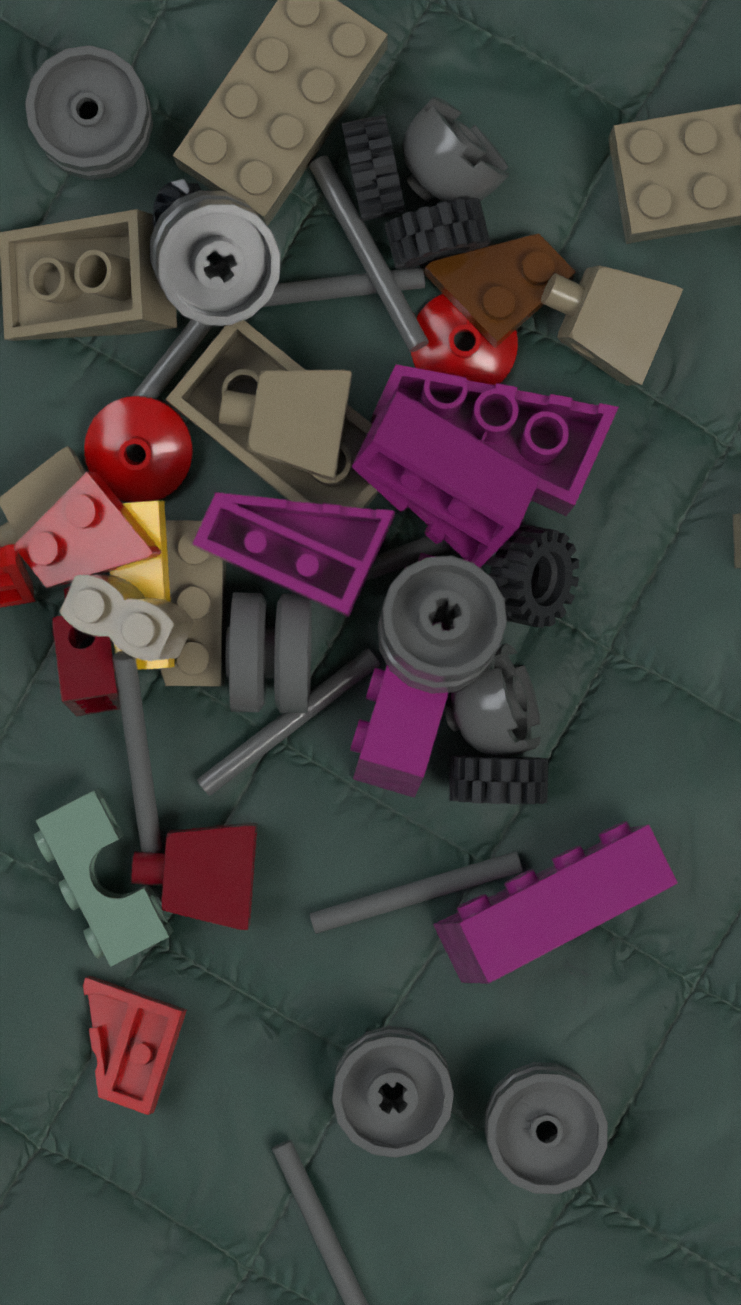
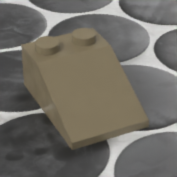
[0,209,177,341]

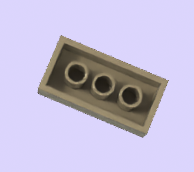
[173,0,388,226]
[608,104,741,244]
[166,320,378,509]

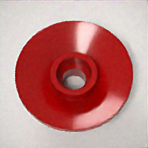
[411,294,518,385]
[84,395,193,503]

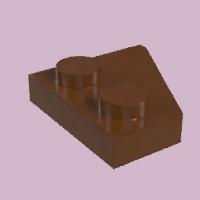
[424,233,576,348]

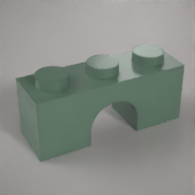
[34,788,173,967]

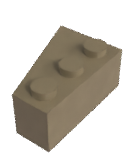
[160,520,226,686]

